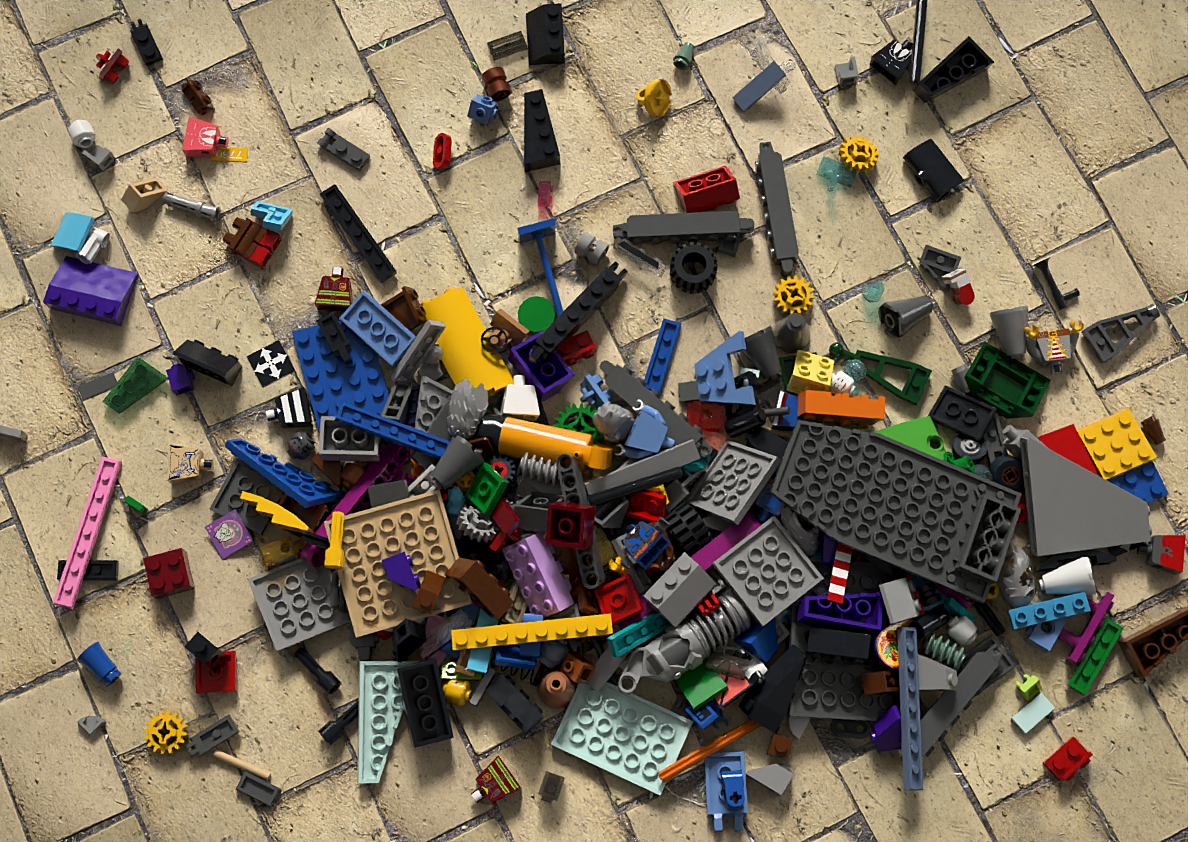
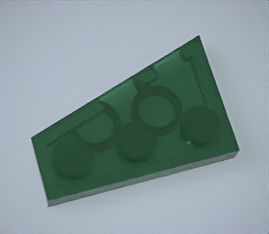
[102,356,169,414]

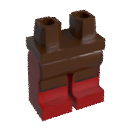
[223,217,282,269]

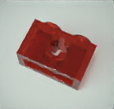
[686,401,726,433]

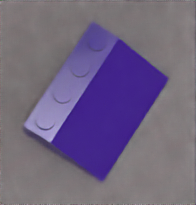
[43,256,138,326]

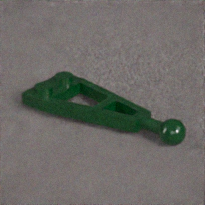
[829,342,932,406]

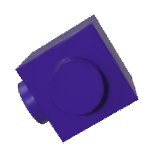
[166,364,195,396]

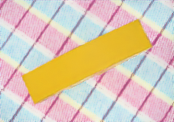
[240,491,314,533]

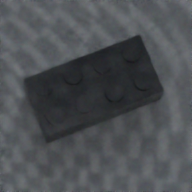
[394,658,454,748]

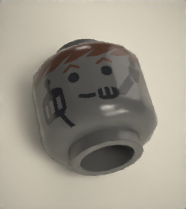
[287,432,316,460]

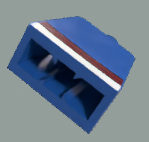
[771,391,817,431]

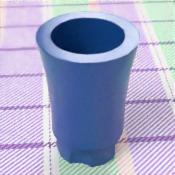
[77,642,122,687]

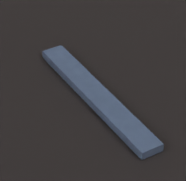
[897,627,923,791]

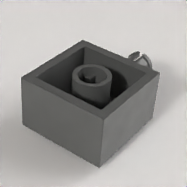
[508,491,564,534]

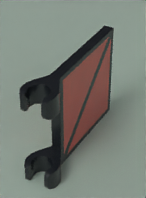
[713,647,765,710]

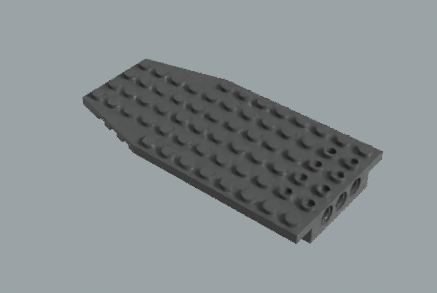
[770,420,1021,603]

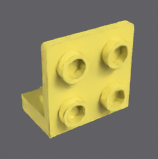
[787,350,834,394]

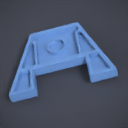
[694,331,756,405]

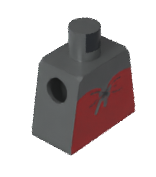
[1137,535,1186,575]

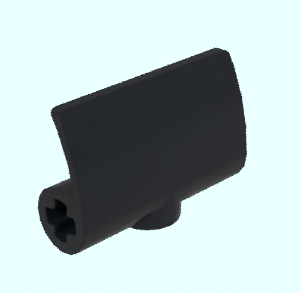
[903,139,964,201]

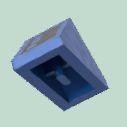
[685,704,719,729]

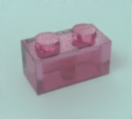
[537,180,553,207]

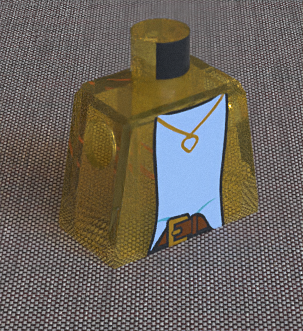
[260,537,305,571]

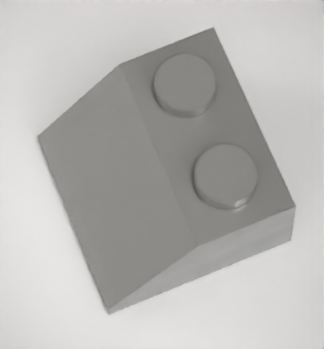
[879,576,922,624]

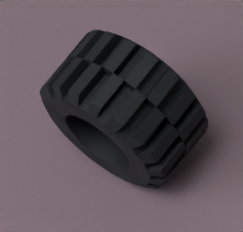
[670,242,718,294]

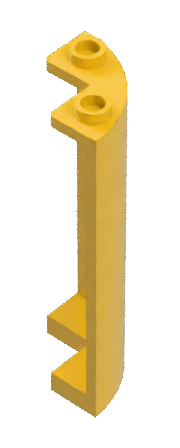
[420,287,514,398]

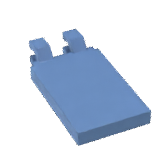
[704,752,748,832]

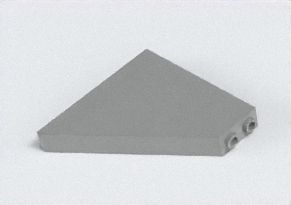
[1020,437,1152,556]

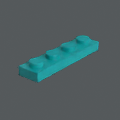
[607,611,671,658]

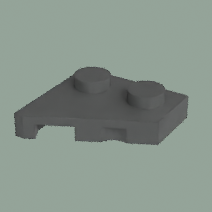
[919,245,961,292]

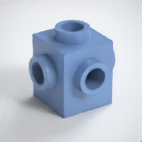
[467,94,498,124]

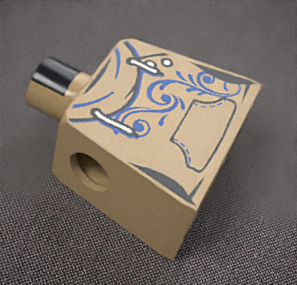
[167,444,214,484]

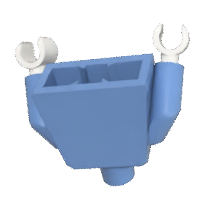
[614,399,675,459]

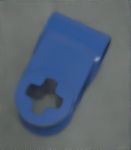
[721,770,745,811]

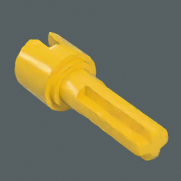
[324,512,345,569]

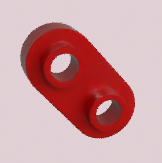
[433,133,452,170]

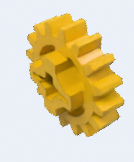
[838,135,879,173]
[773,275,814,315]
[144,710,189,754]

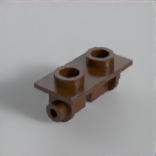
[181,78,215,115]

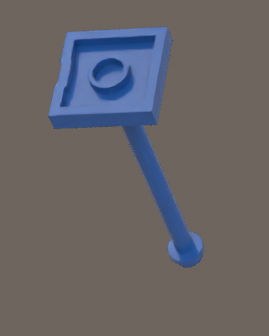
[517,218,563,317]

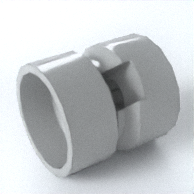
[574,232,609,266]

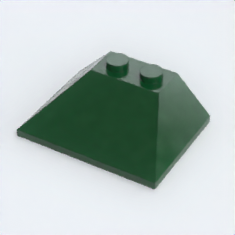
[964,342,1051,419]

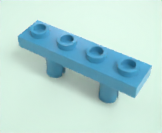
[1007,592,1091,630]

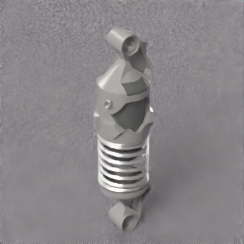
[618,586,751,695]

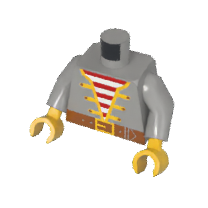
[1024,320,1084,375]

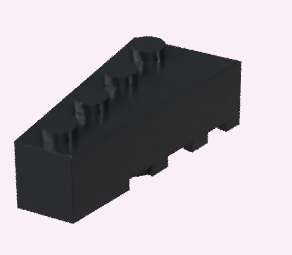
[524,89,561,173]

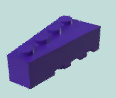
[797,592,883,636]

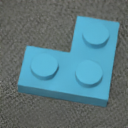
[251,201,293,231]

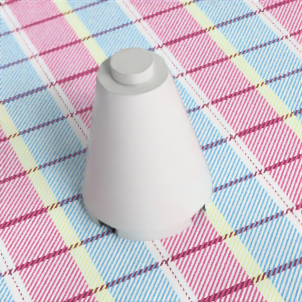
[1039,557,1096,596]

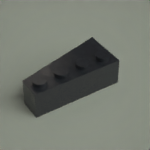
[913,36,994,103]

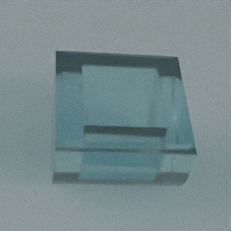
[862,280,885,303]

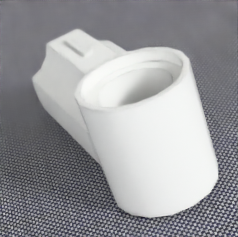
[76,226,110,264]

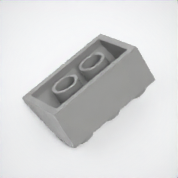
[643,552,716,628]

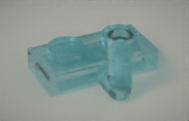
[816,156,857,192]

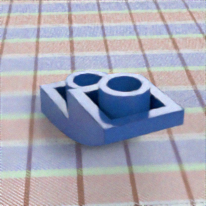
[519,613,544,658]

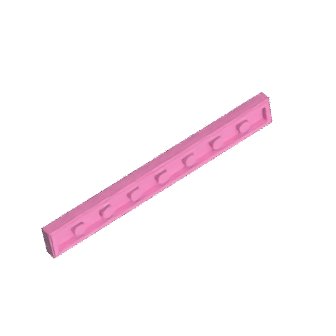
[52,457,122,609]

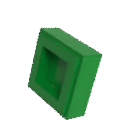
[124,496,148,515]

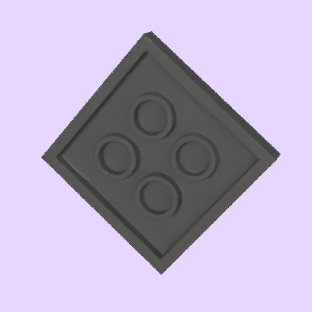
[210,458,284,535]

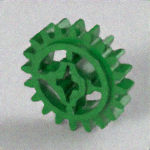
[553,403,603,444]

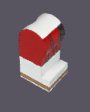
[942,269,975,305]

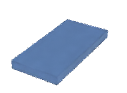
[339,290,416,368]

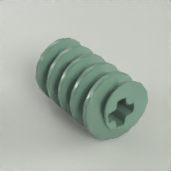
[923,632,969,671]

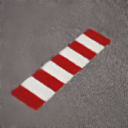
[827,543,852,604]

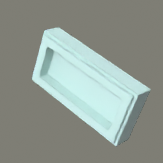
[1011,692,1055,734]

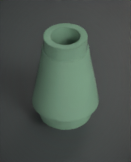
[673,42,694,70]

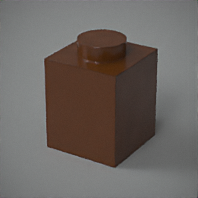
[766,734,793,760]

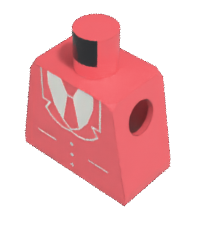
[182,117,229,157]

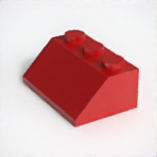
[673,166,740,213]

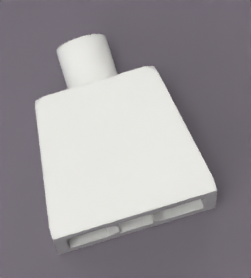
[500,375,540,421]

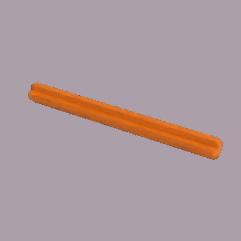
[658,719,762,782]

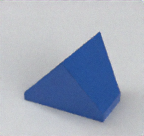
[734,617,778,664]

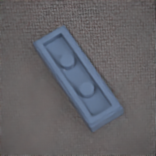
[732,61,787,112]

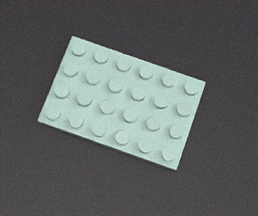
[551,682,693,796]

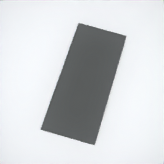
[78,372,118,400]

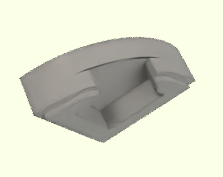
[77,716,106,736]

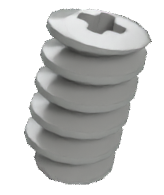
[517,452,559,487]

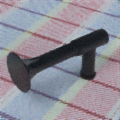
[1032,257,1080,310]

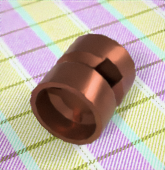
[481,67,512,101]

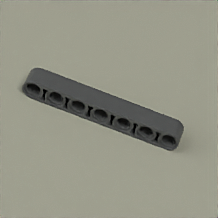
[556,454,605,589]

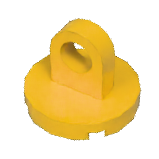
[636,79,672,116]

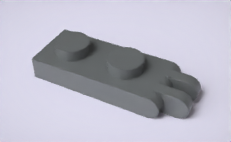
[185,714,240,757]

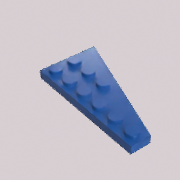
[225,438,346,508]

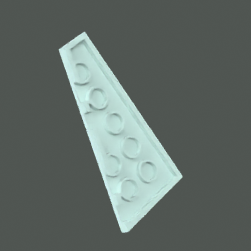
[357,661,419,783]

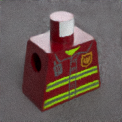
[315,267,353,312]
[471,756,521,803]

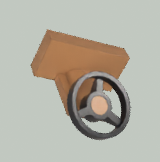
[481,308,530,354]

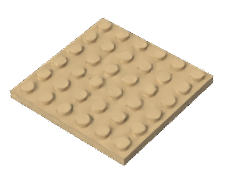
[324,489,472,638]

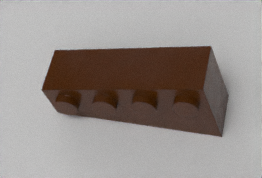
[1118,607,1188,678]

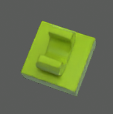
[1016,674,1042,702]

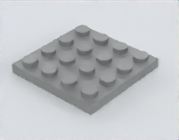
[684,440,781,525]
[712,516,824,627]
[248,558,350,652]

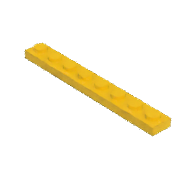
[451,614,613,651]

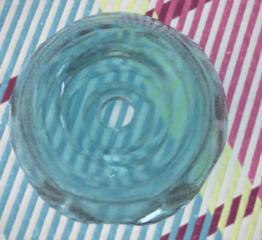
[843,359,867,382]

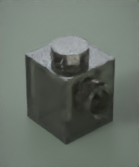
[538,771,565,804]

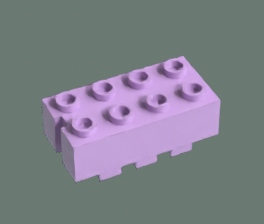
[502,531,575,617]

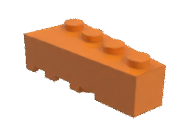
[797,390,885,429]

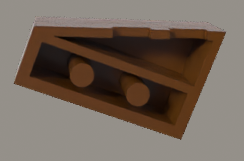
[444,557,514,620]

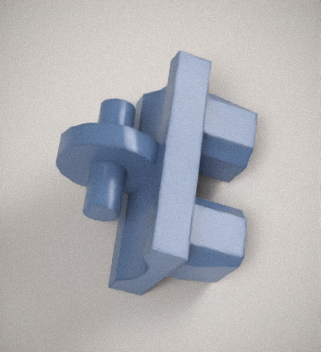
[580,374,614,409]

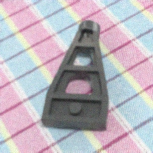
[1081,304,1160,363]

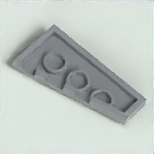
[411,376,453,455]

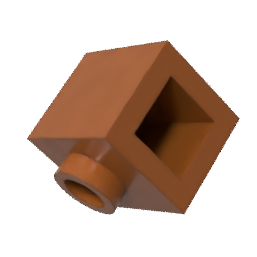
[560,653,596,684]

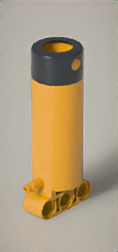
[477,413,615,473]

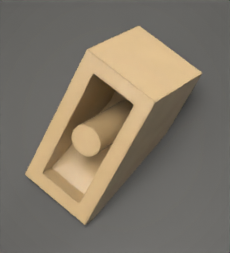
[121,178,168,213]

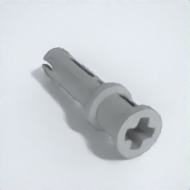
[163,192,221,222]

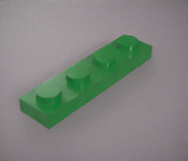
[1066,618,1124,696]

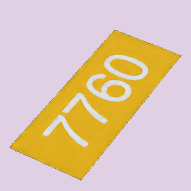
[210,147,248,162]

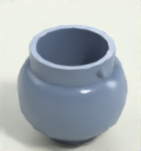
[537,639,570,669]

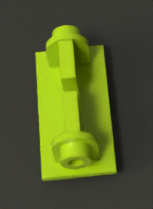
[441,661,482,681]

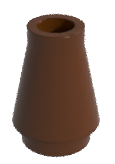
[1140,415,1166,445]

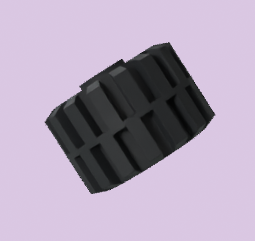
[664,502,713,557]

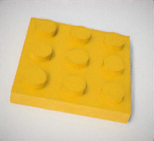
[1077,408,1157,481]

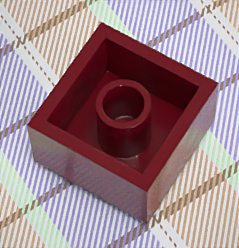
[546,501,595,549]
[143,548,195,599]

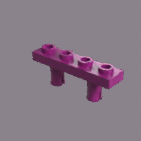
[1057,592,1115,665]

